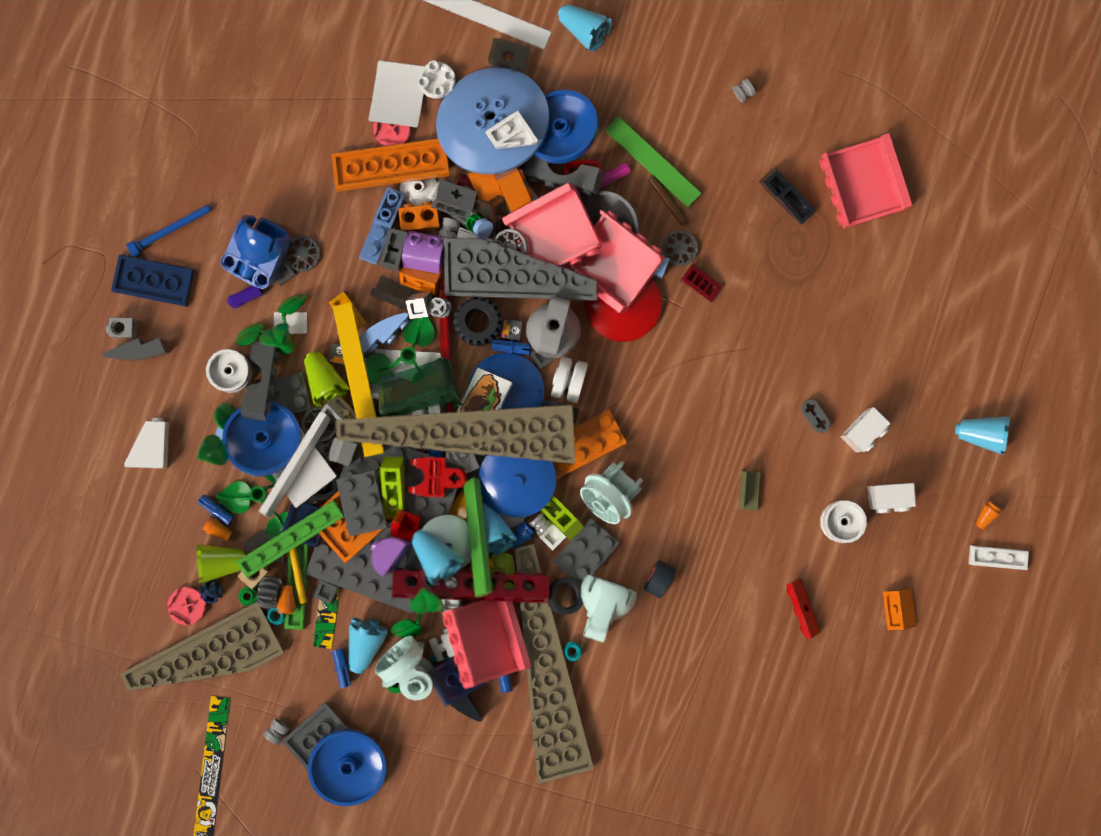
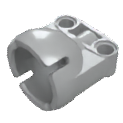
[526,296,581,358]

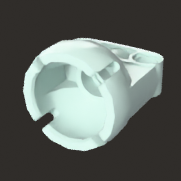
[581,574,637,643]

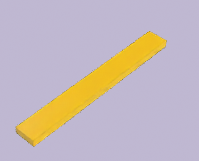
[333,302,384,457]

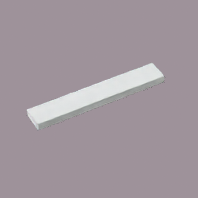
[259,412,331,518]

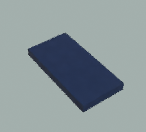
[111,254,195,307]

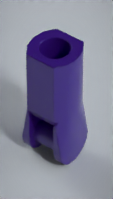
[227,286,263,308]

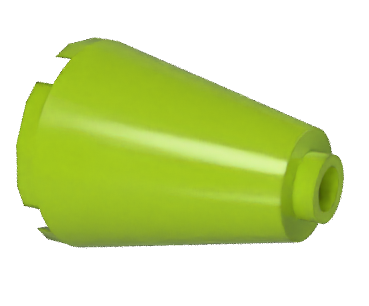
[304,351,350,406]
[196,544,248,583]

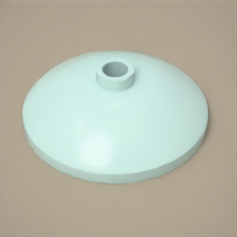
[421,515,471,570]

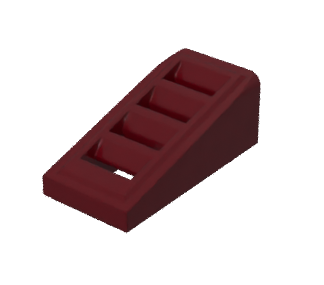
[680,264,722,302]

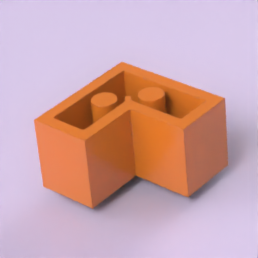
[493,167,533,213]

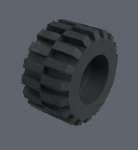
[453,296,502,346]

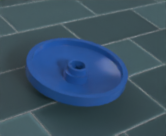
[534,90,599,163]
[468,353,544,409]
[222,401,301,476]
[479,455,556,517]
[308,729,386,806]

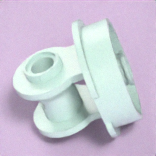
[580,461,643,524]
[375,636,434,700]

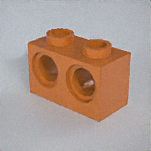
[398,202,440,232]

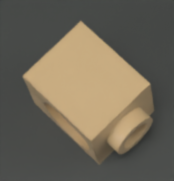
[237,565,270,589]

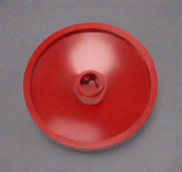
[585,278,661,342]

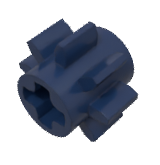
[199,580,223,604]

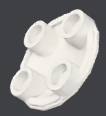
[418,60,455,98]

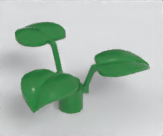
[234,294,308,355]
[365,317,445,397]
[197,402,267,478]
[216,475,288,539]
[390,584,459,638]

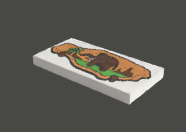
[457,368,513,412]

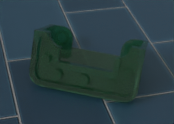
[377,357,463,417]

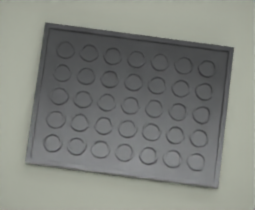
[306,442,465,614]

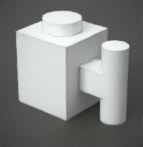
[429,629,454,662]

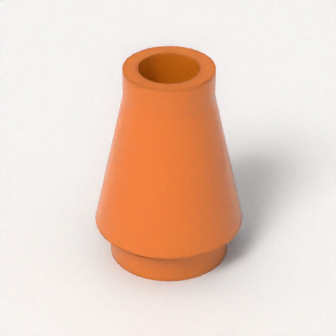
[975,501,1001,530]
[203,516,233,541]
[277,585,296,614]

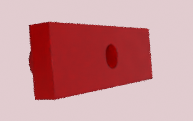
[786,578,821,640]

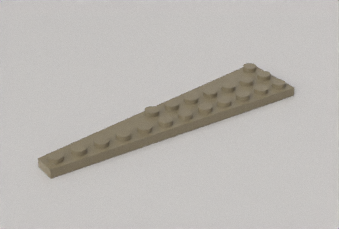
[336,405,575,464]
[515,544,594,784]

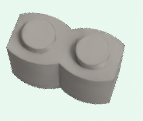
[326,438,357,467]

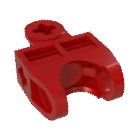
[409,457,468,497]

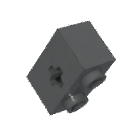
[431,180,477,219]

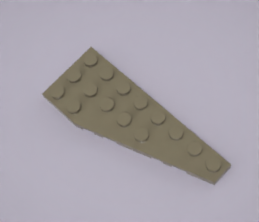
[120,602,285,691]

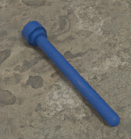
[126,205,211,257]

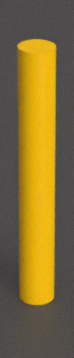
[289,547,307,604]

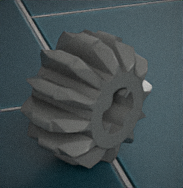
[257,576,282,609]

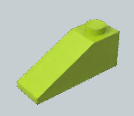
[380,457,405,519]
[541,495,584,540]

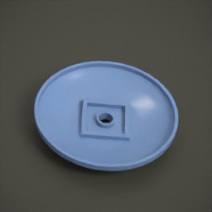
[436,68,549,174]

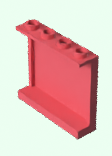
[819,133,913,229]
[502,183,603,268]
[565,210,666,313]
[442,601,531,688]

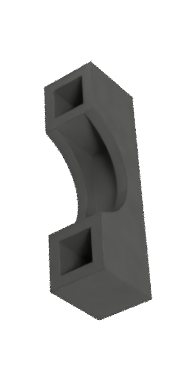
[523,155,604,196]
[241,341,280,421]

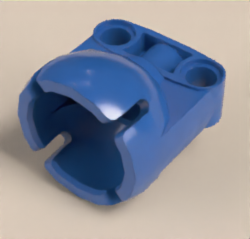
[220,215,291,289]

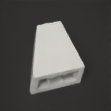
[124,418,169,468]

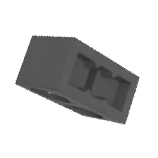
[379,228,408,273]

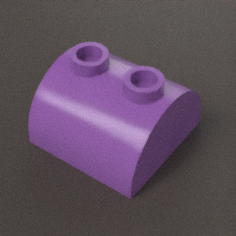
[402,231,445,274]
[371,537,412,577]

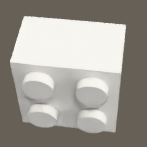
[840,407,890,452]
[867,483,916,513]

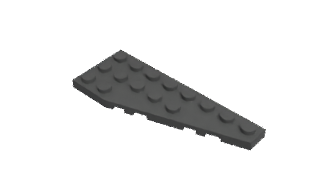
[444,237,598,300]

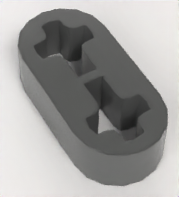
[801,400,830,433]

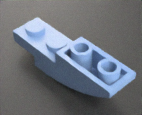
[359,313,410,360]

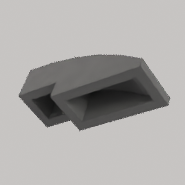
[103,338,169,361]

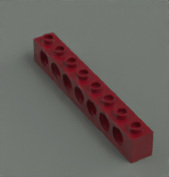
[391,568,549,603]

